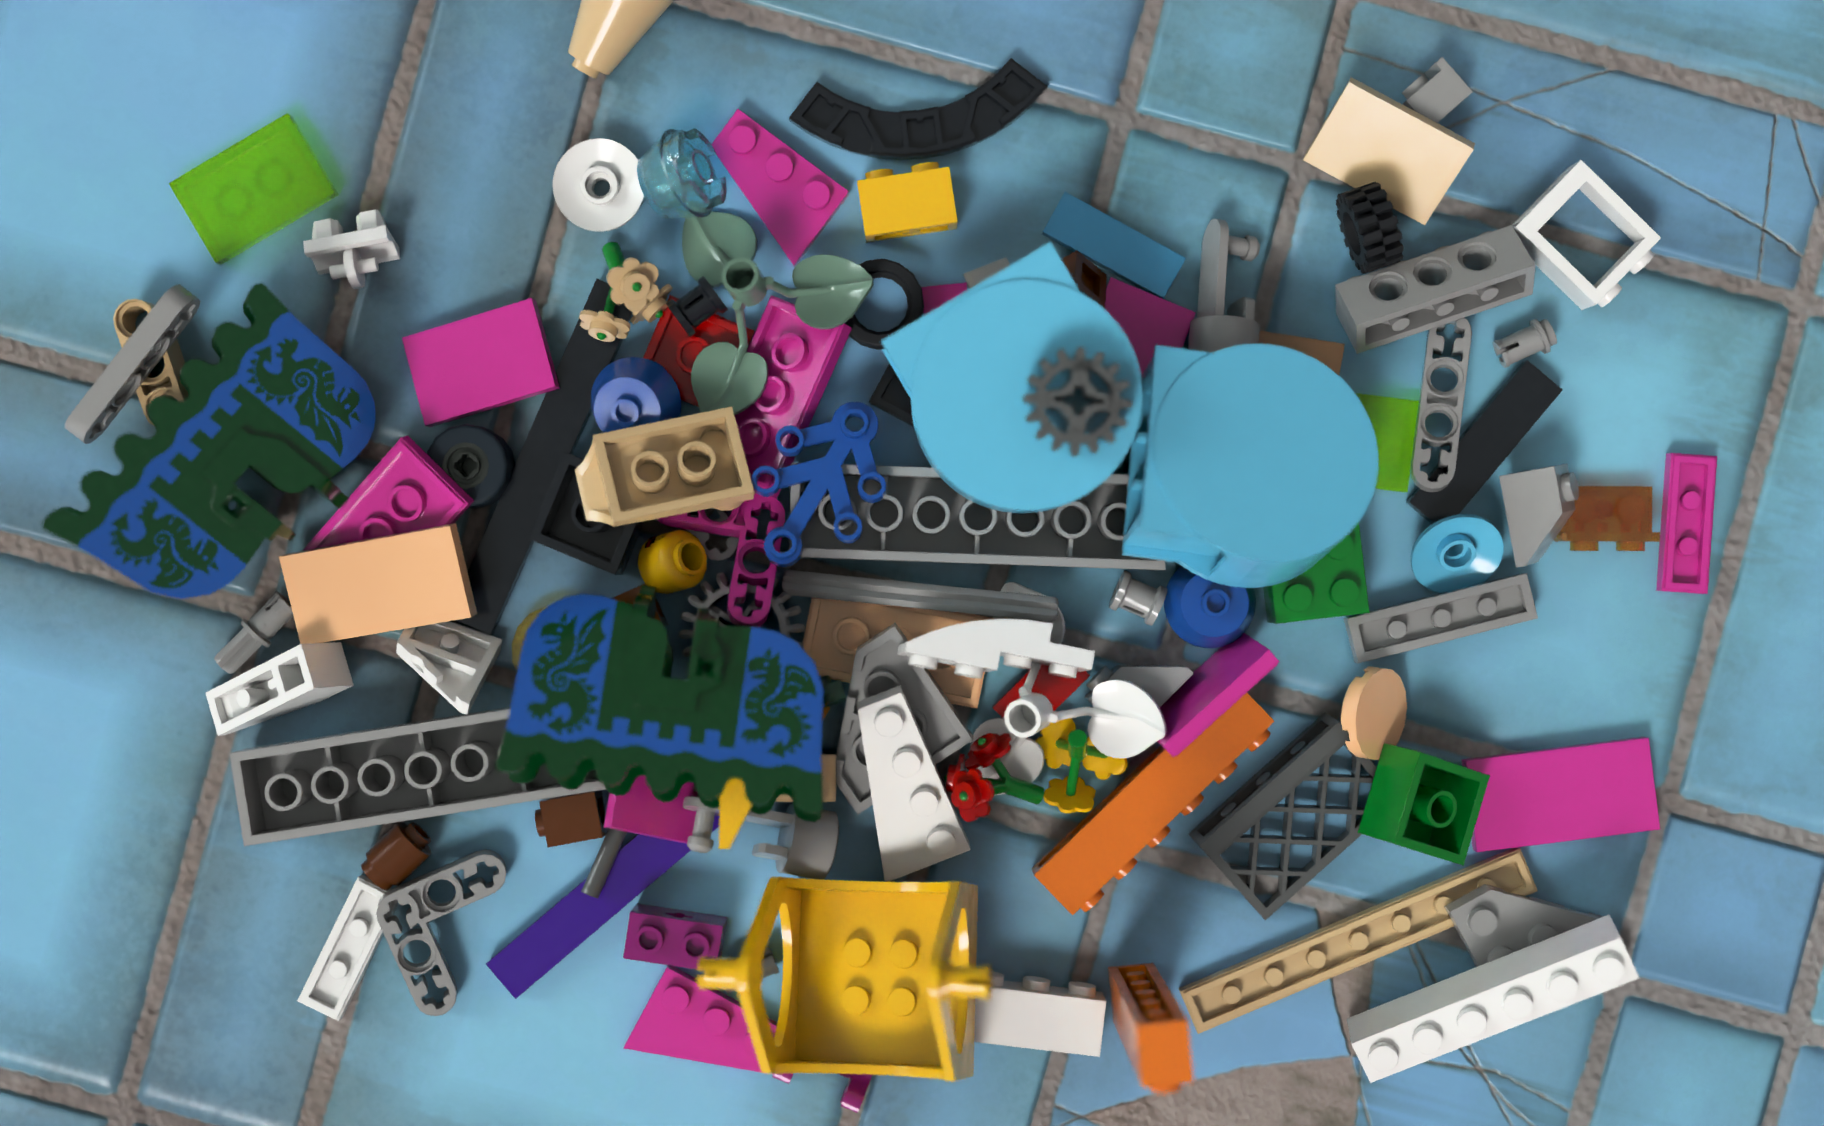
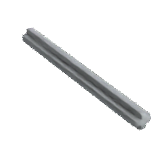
[782,570,1059,622]

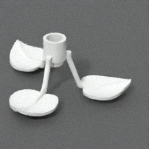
[970,582,1167,795]

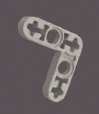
[376,849,506,1016]

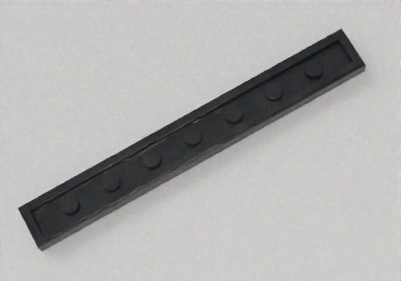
[458,279,633,635]

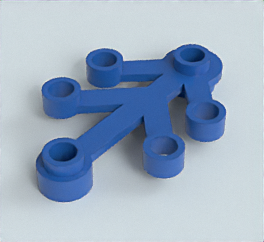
[751,402,886,567]

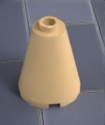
[568,0,674,79]

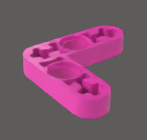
[657,493,785,627]

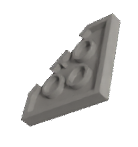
[836,622,973,814]
[1444,884,1632,967]

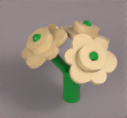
[579,242,673,342]

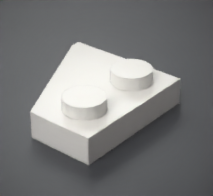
[396,621,502,715]

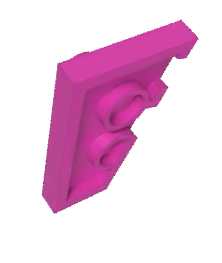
[623,965,777,1073]

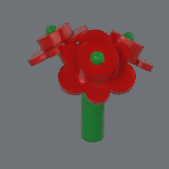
[944,733,1044,822]

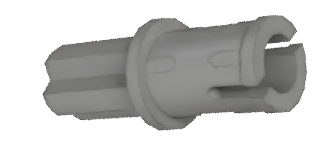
[214,591,294,674]

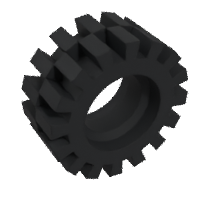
[1336,182,1404,274]

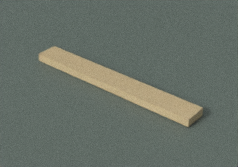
[1178,847,1538,1034]

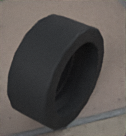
[844,259,924,350]

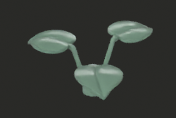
[682,206,873,415]

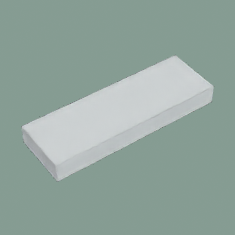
[297,875,399,1021]

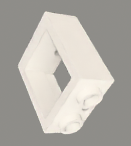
[1512,160,1661,310]

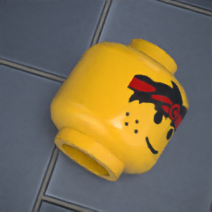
[638,530,707,594]

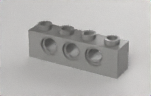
[1335,225,1535,354]

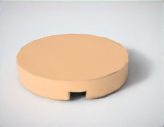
[1341,666,1407,760]

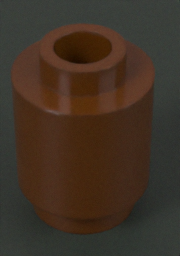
[361,822,431,891]

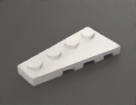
[857,685,971,882]

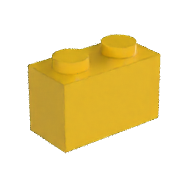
[857,162,958,243]

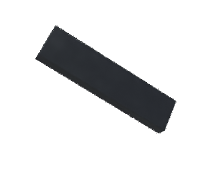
[1406,360,1563,524]

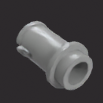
[1493,319,1557,368]

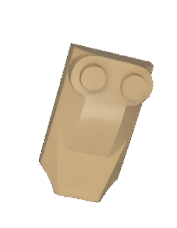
[575,406,754,527]

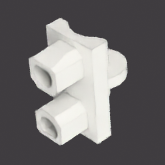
[303,209,400,289]

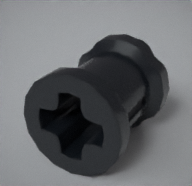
[666,276,728,337]

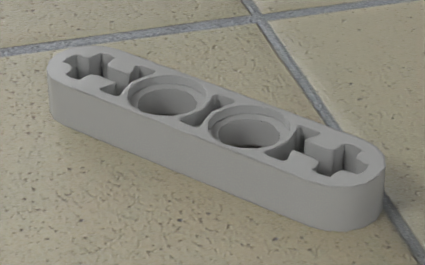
[65,284,200,444]
[1411,317,1472,492]

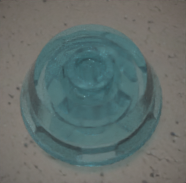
[637,128,727,219]

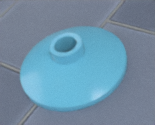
[1410,514,1504,593]

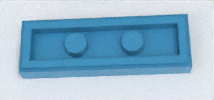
[1042,192,1186,299]

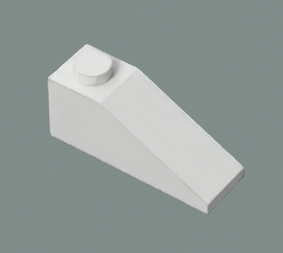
[206,642,354,736]

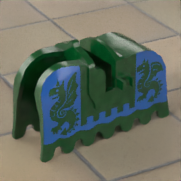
[42,283,376,599]
[495,585,823,822]

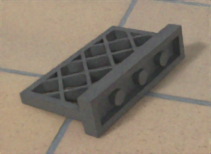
[1188,712,1377,920]

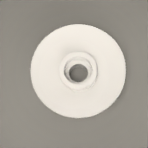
[553,138,646,232]

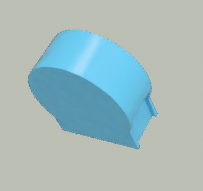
[881,242,1143,513]
[1122,343,1379,588]

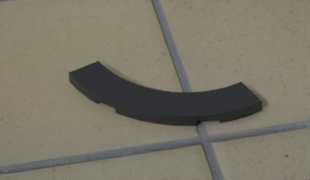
[789,58,1047,160]

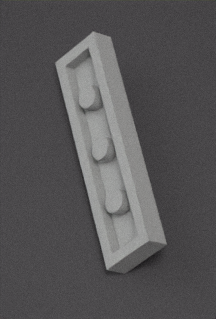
[1343,573,1538,663]

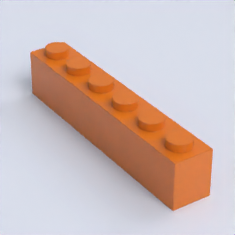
[1032,693,1275,916]
[1108,963,1194,1093]

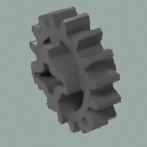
[1023,347,1132,457]

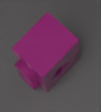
[623,903,728,971]

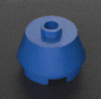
[591,357,681,433]
[1164,566,1256,648]

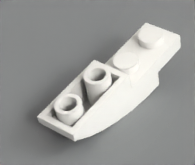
[897,619,1095,679]

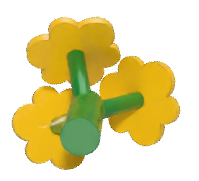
[1035,718,1128,814]

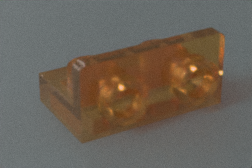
[1554,486,1660,551]

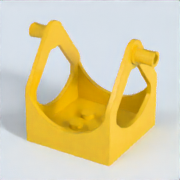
[697,877,992,1081]

